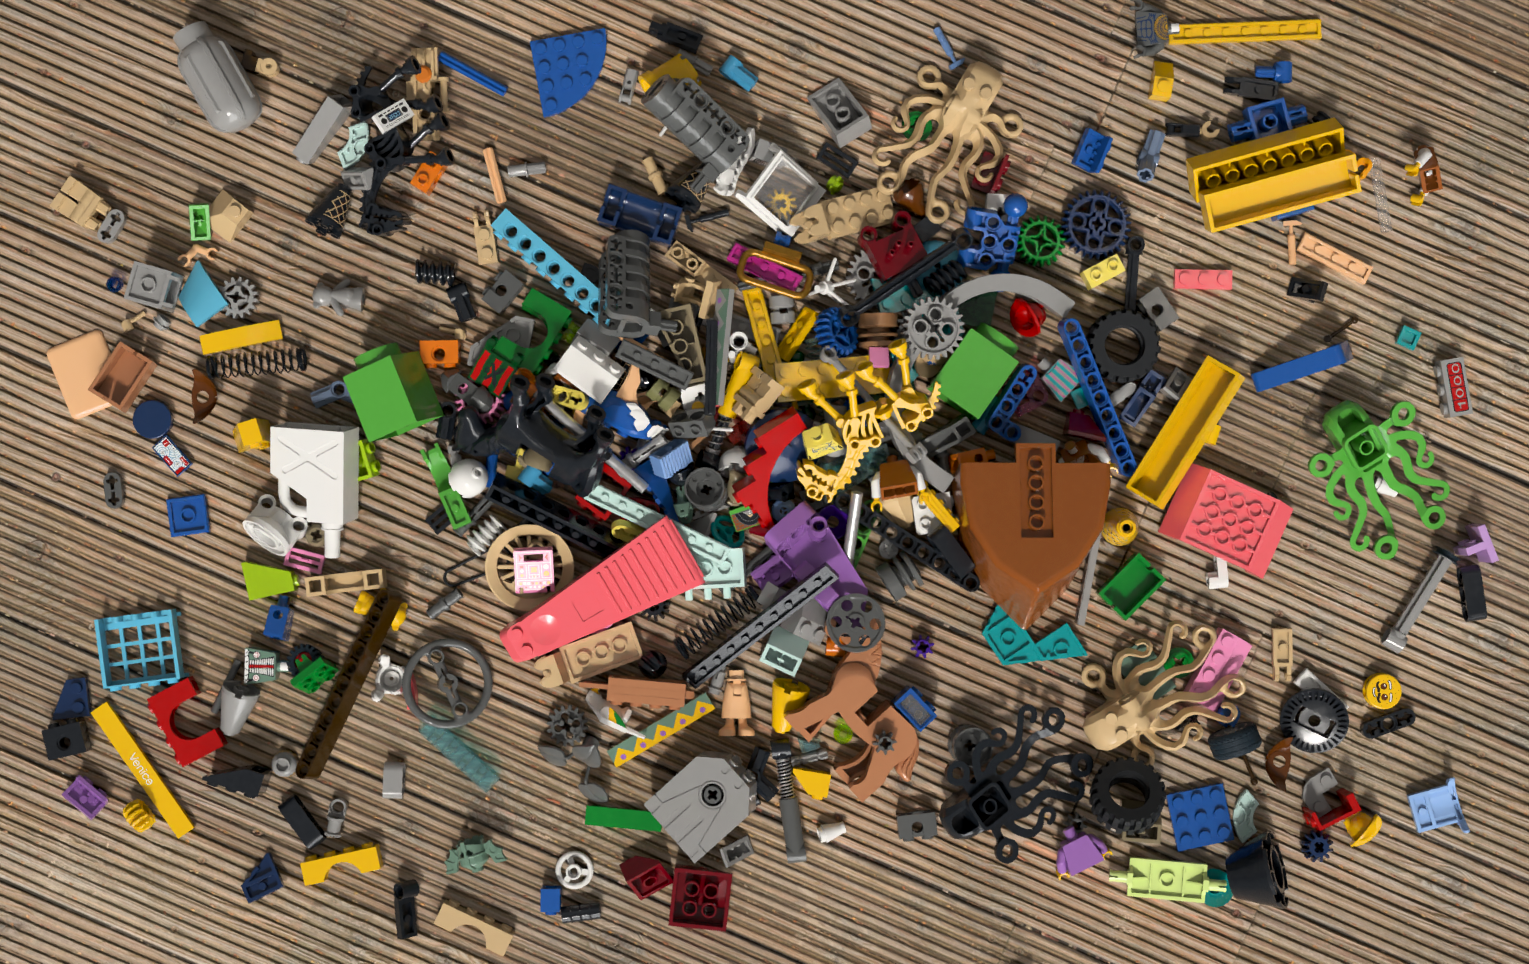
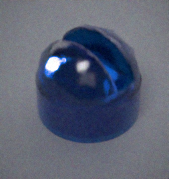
[106,276,124,292]

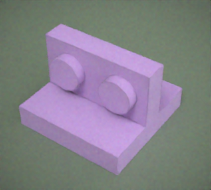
[1453,524,1499,563]

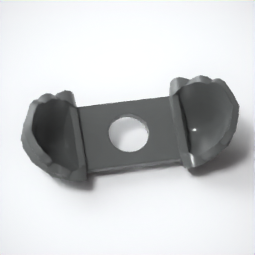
[441,368,493,413]

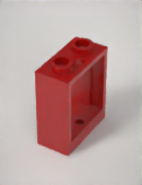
[575,462,632,522]

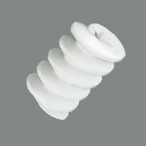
[466,515,508,557]

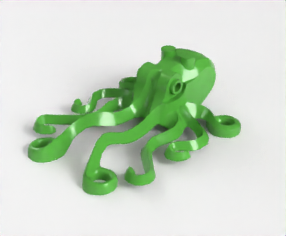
[1308,400,1450,560]

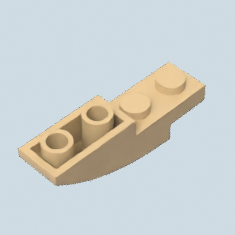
[665,240,738,293]

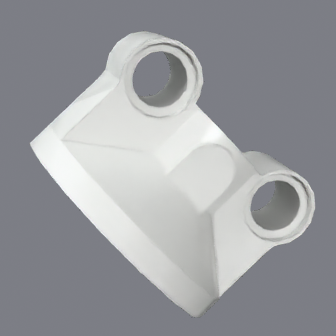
[242,494,308,556]

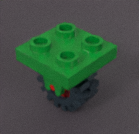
[286,644,339,694]

